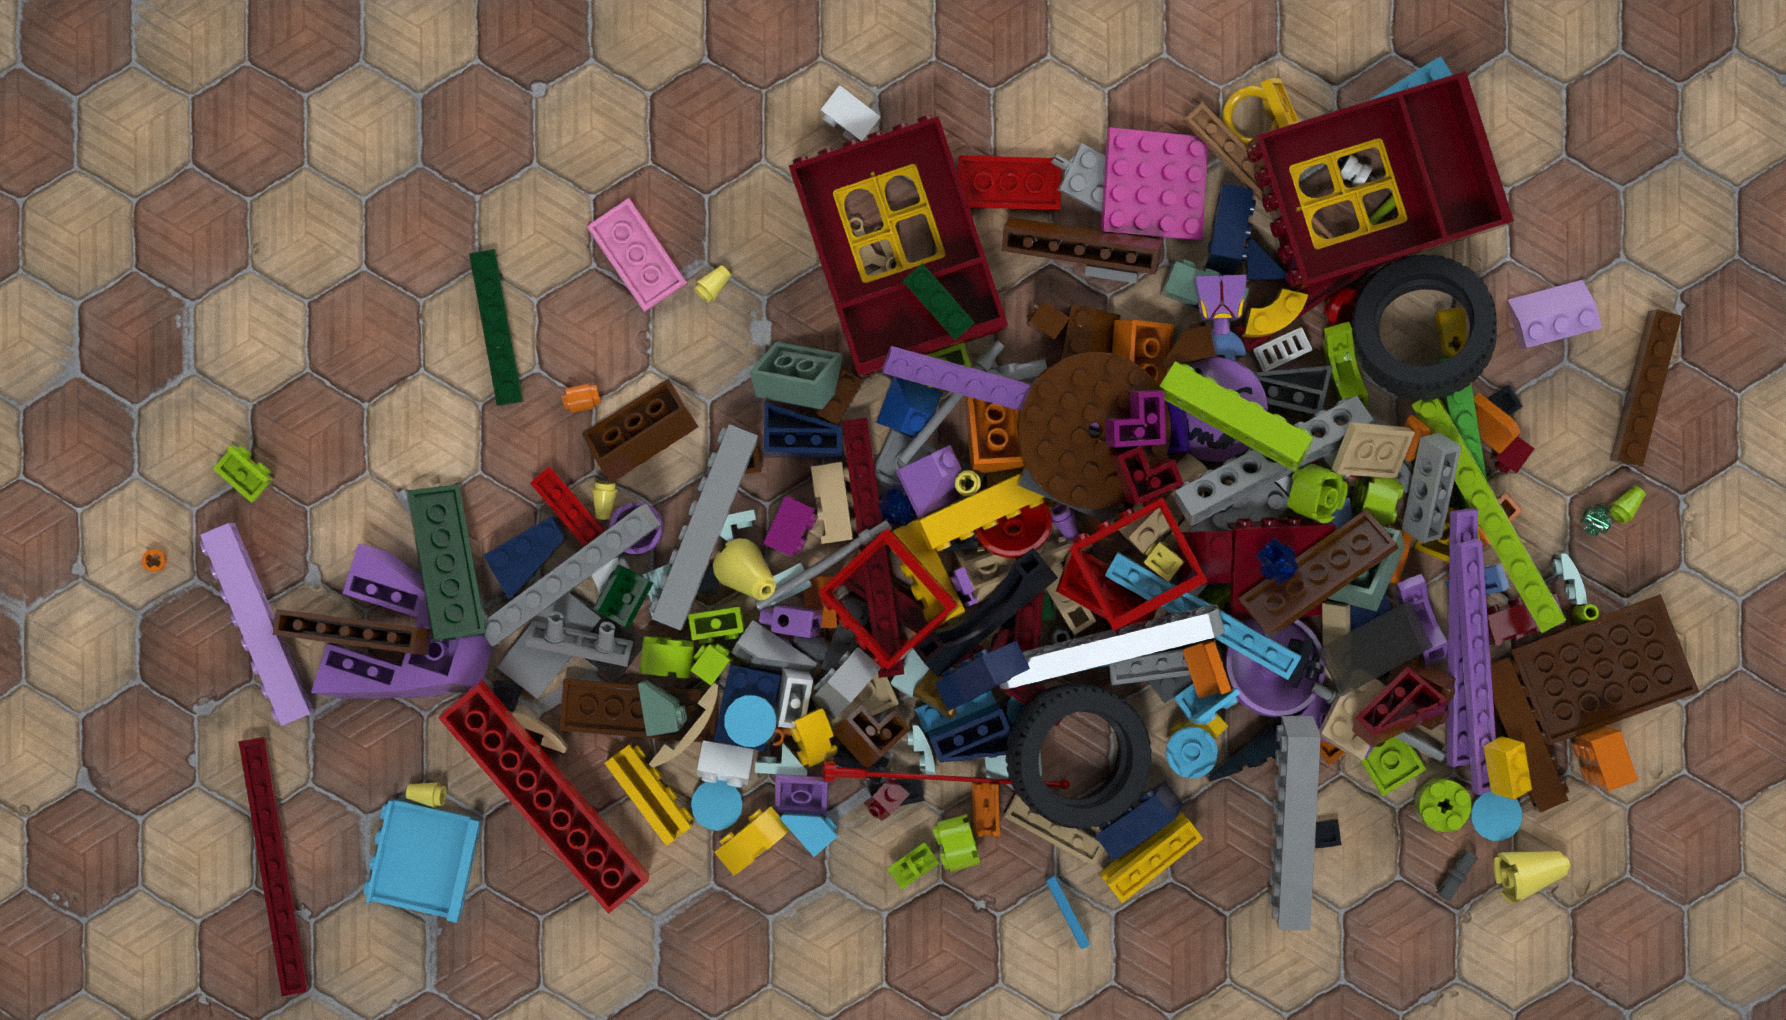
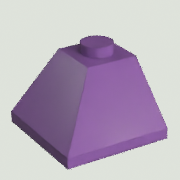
[896,445,962,518]

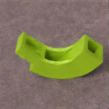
[1322,322,1369,410]

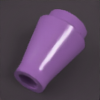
[1050,503,1080,540]

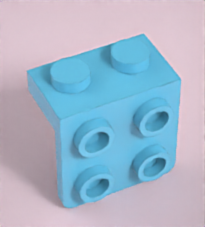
[1173,683,1240,725]

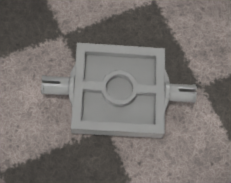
[1051,143,1105,214]

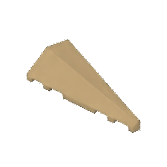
[954,534,1092,605]

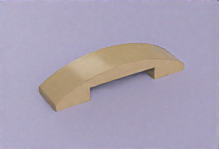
[649,681,719,767]
[510,711,569,753]

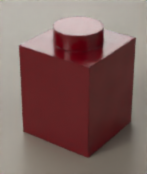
[1490,436,1535,475]

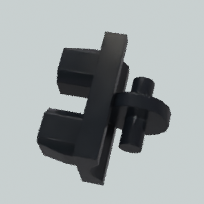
[1278,637,1325,689]

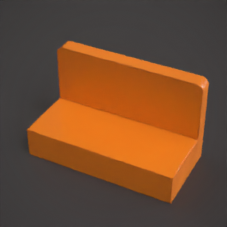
[1473,392,1521,453]
[803,575,838,628]
[1182,639,1231,699]

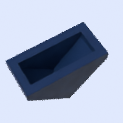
[1244,239,1286,281]

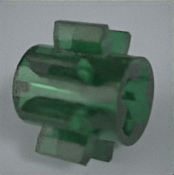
[1580,504,1613,536]

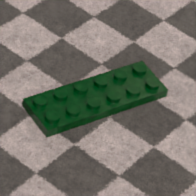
[407,484,486,643]

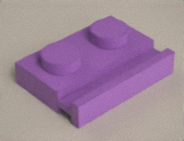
[949,567,979,606]

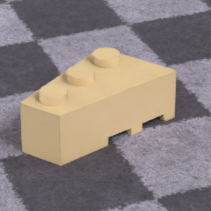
[811,462,857,544]

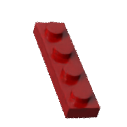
[530,466,606,547]

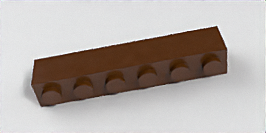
[1001,217,1163,274]
[1610,309,1682,467]
[273,609,431,655]
[1490,656,1569,813]

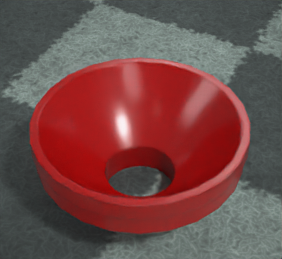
[1323,287,1360,327]

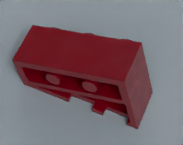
[1487,593,1565,646]
[1352,667,1448,747]

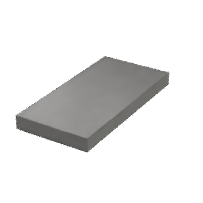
[874,429,986,509]
[497,592,602,699]

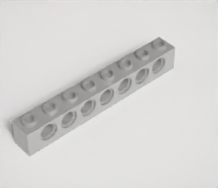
[1175,396,1374,526]

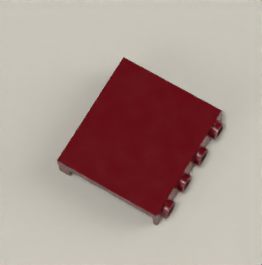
[1224,516,1336,620]

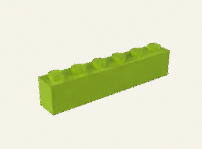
[1159,361,1313,472]

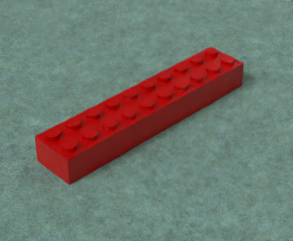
[438,679,650,914]

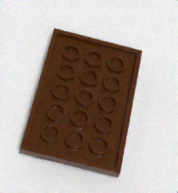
[1511,594,1699,745]

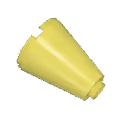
[713,538,776,600]
[1493,851,1570,904]

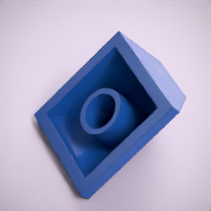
[876,376,942,437]

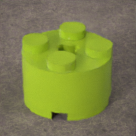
[1287,464,1348,523]
[1350,476,1404,527]
[639,636,694,678]
[1414,777,1471,832]
[933,814,981,872]

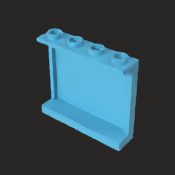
[363,799,483,923]

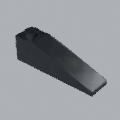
[1205,715,1293,782]

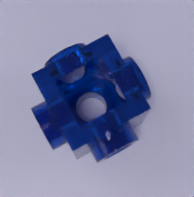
[878,484,916,526]
[1256,538,1299,585]

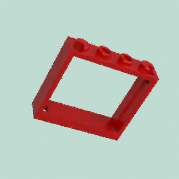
[1069,497,1208,631]
[818,528,960,670]

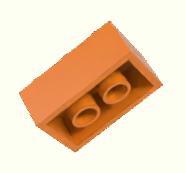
[964,396,1024,473]
[1571,726,1638,791]

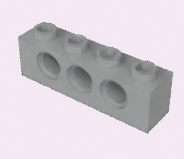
[1402,433,1461,543]

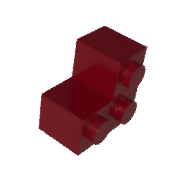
[1109,446,1184,505]

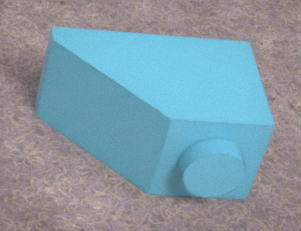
[780,812,838,857]

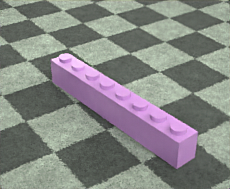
[200,523,315,726]

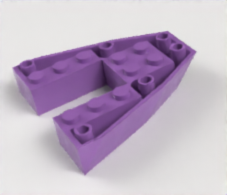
[311,544,494,699]

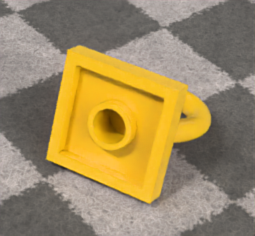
[1222,78,1299,148]

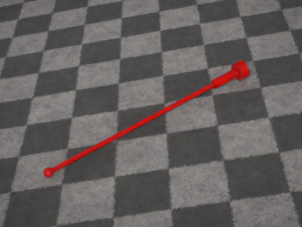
[823,761,1070,790]

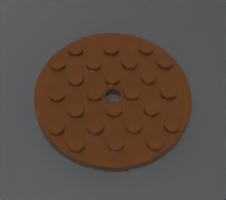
[1017,352,1171,509]

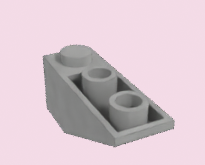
[731,620,817,673]

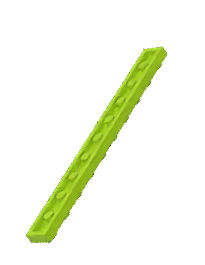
[1412,398,1566,633]

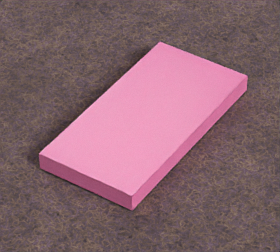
[586,198,687,312]

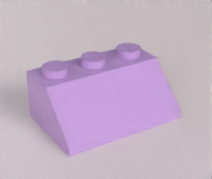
[1507,280,1602,350]

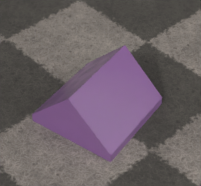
[775,773,828,815]

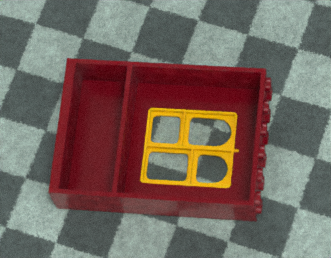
[1246,71,1514,292]
[789,114,1009,378]

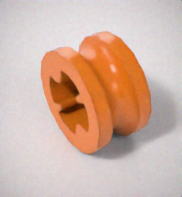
[142,549,167,572]

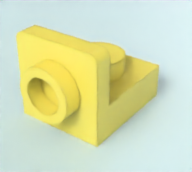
[1144,541,1186,582]

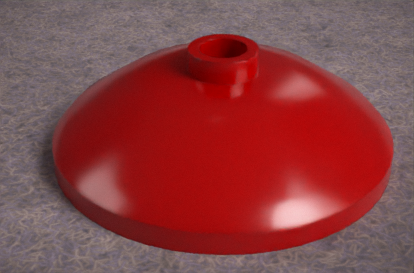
[975,501,1052,558]

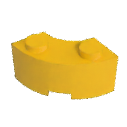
[1242,289,1308,337]
[790,708,837,769]
[715,806,790,876]

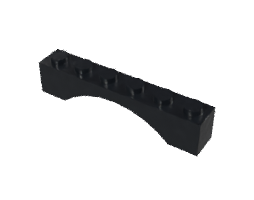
[914,548,1058,677]

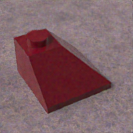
[1176,531,1233,584]

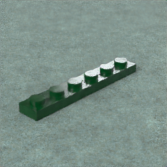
[469,249,524,406]

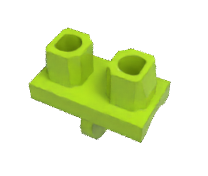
[887,841,940,890]

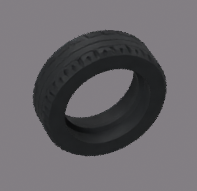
[1351,254,1497,400]
[1005,682,1152,829]

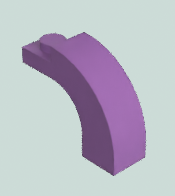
[1396,574,1448,666]

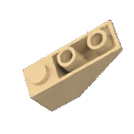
[1046,563,1097,635]

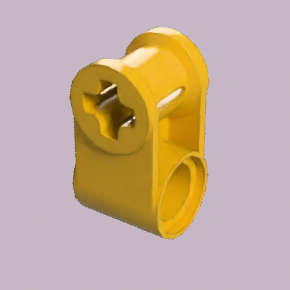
[1436,307,1467,358]

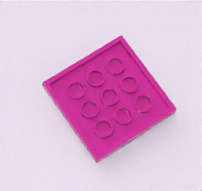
[1101,128,1208,241]

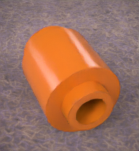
[562,383,601,413]

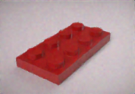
[958,155,1061,211]
[1056,550,1157,627]

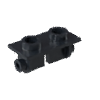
[833,742,890,783]

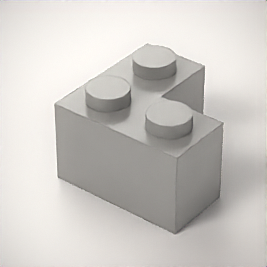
[811,647,881,719]

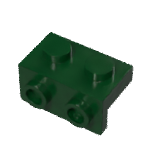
[594,565,653,629]

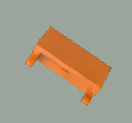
[972,782,1000,837]

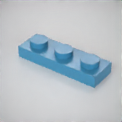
[915,690,996,733]

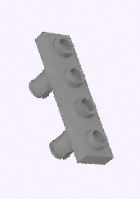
[525,611,633,667]

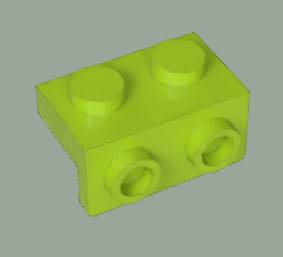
[213,445,274,503]

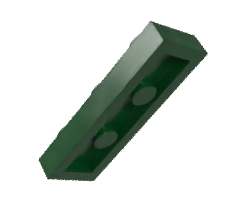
[902,263,975,341]

